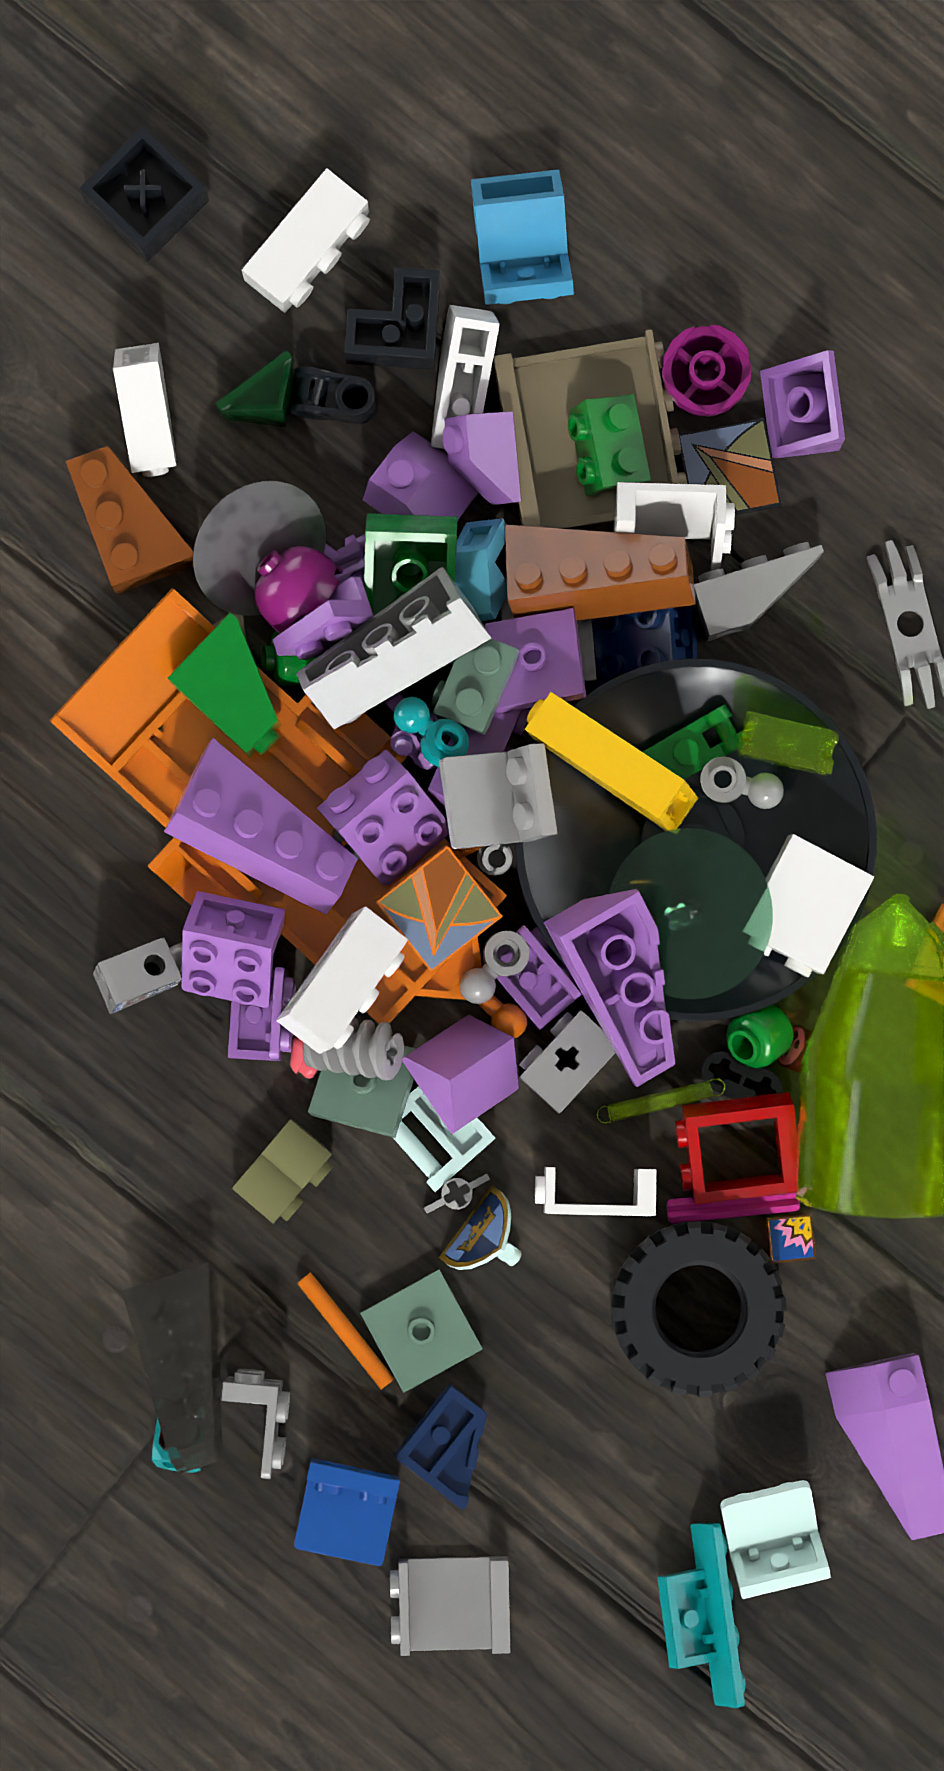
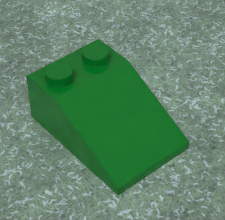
[364,514,457,622]

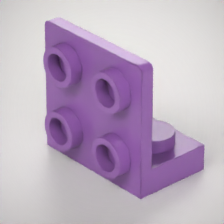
[181,891,285,1008]

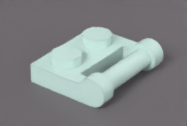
[393,1086,495,1192]

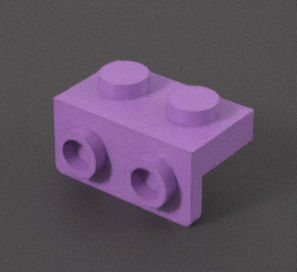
[272,577,374,660]
[482,925,582,1030]

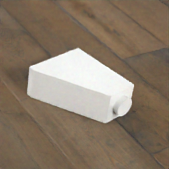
[113,343,176,477]

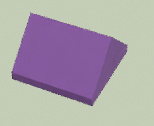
[760,350,845,458]
[402,1014,519,1134]

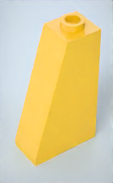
[525,692,698,835]

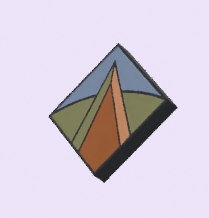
[679,418,782,516]

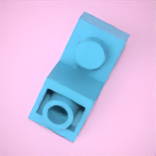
[455,518,507,621]

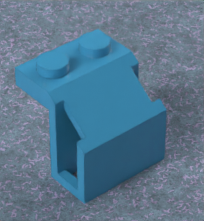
[471,169,574,305]

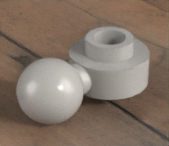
[700,757,784,809]
[459,931,529,1004]

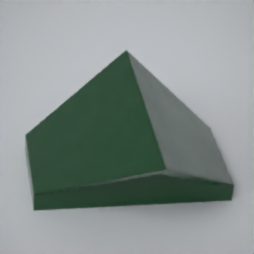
[216,350,294,427]

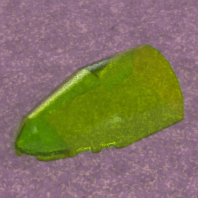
[795,893,944,1219]

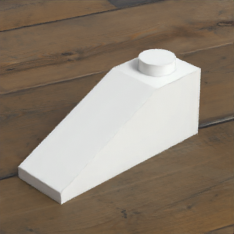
[431,305,500,449]

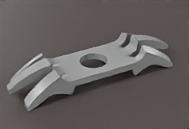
[866,540,944,709]

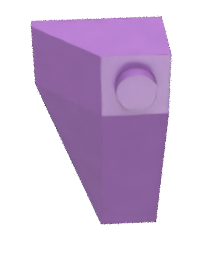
[544,889,675,1087]
[825,1352,944,1540]

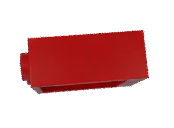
[675,1092,803,1205]

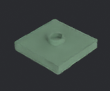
[308,1046,416,1138]
[360,1269,483,1393]

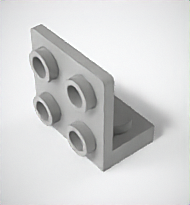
[439,743,557,849]

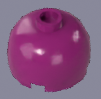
[662,325,751,416]
[255,546,343,634]

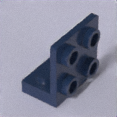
[591,605,698,688]

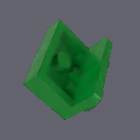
[568,394,651,496]

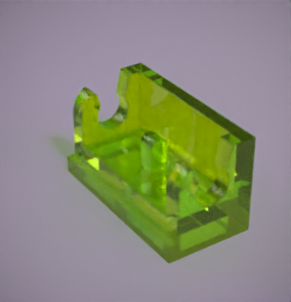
[737,711,839,776]

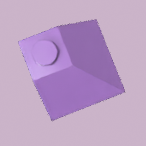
[363,431,479,521]

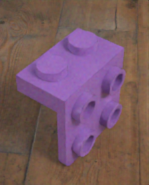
[317,749,449,885]
[228,967,296,1061]

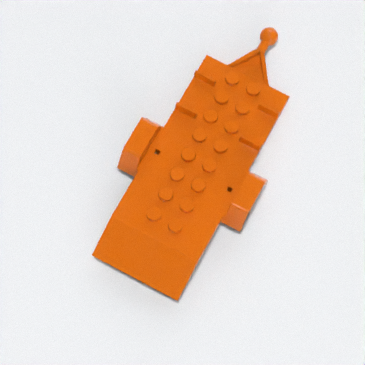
[49,588,527,1039]

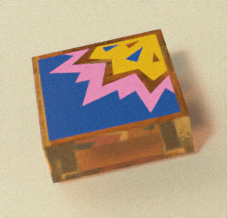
[766,1214,816,1263]

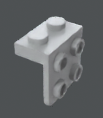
[222,1369,290,1479]

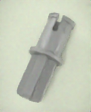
[477,844,513,876]

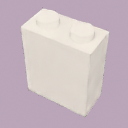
[738,834,874,978]

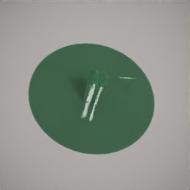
[609,828,773,999]

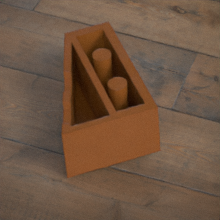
[66,446,193,594]

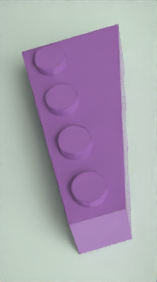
[164,738,358,914]

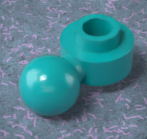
[394,697,469,767]

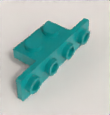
[657,1522,746,1708]

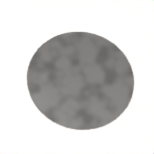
[193,481,326,616]

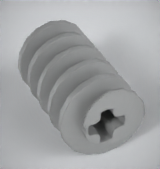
[302,1017,405,1081]

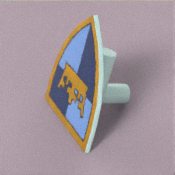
[439,1185,522,1270]

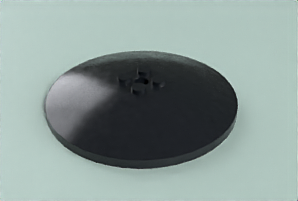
[515,659,877,1021]

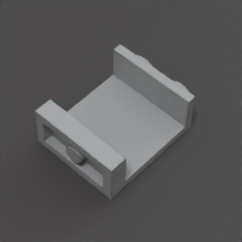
[390,1556,511,1656]

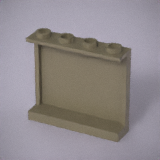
[493,330,687,530]

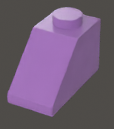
[443,411,521,505]

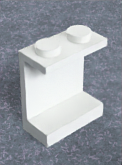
[613,482,735,570]
[535,1167,656,1216]

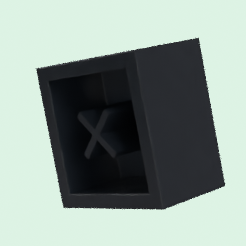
[79,125,210,263]

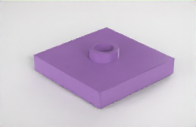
[485,608,586,713]

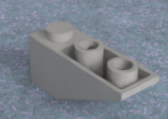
[694,542,824,642]

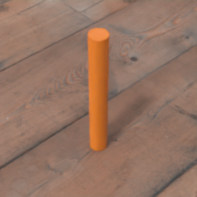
[297,1272,395,1389]

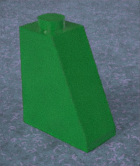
[168,612,281,758]

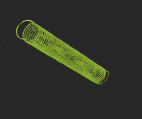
[597,1079,725,1123]

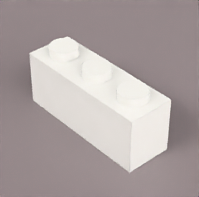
[242,168,370,313]
[276,906,408,1054]

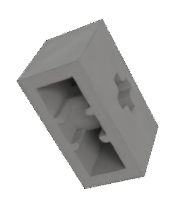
[519,1010,616,1114]

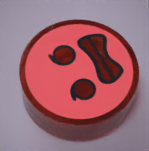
[778,1025,819,1073]

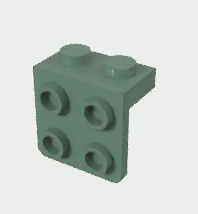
[432,639,520,735]

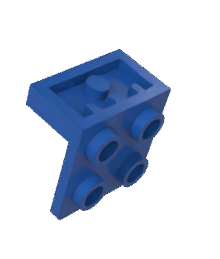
[294,1458,401,1566]

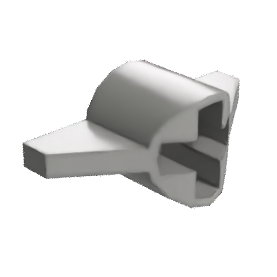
[424,1173,490,1214]

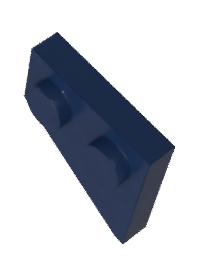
[393,1383,487,1510]

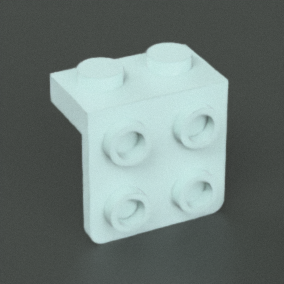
[720,1480,831,1599]

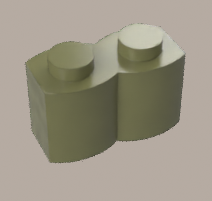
[232,1119,333,1224]

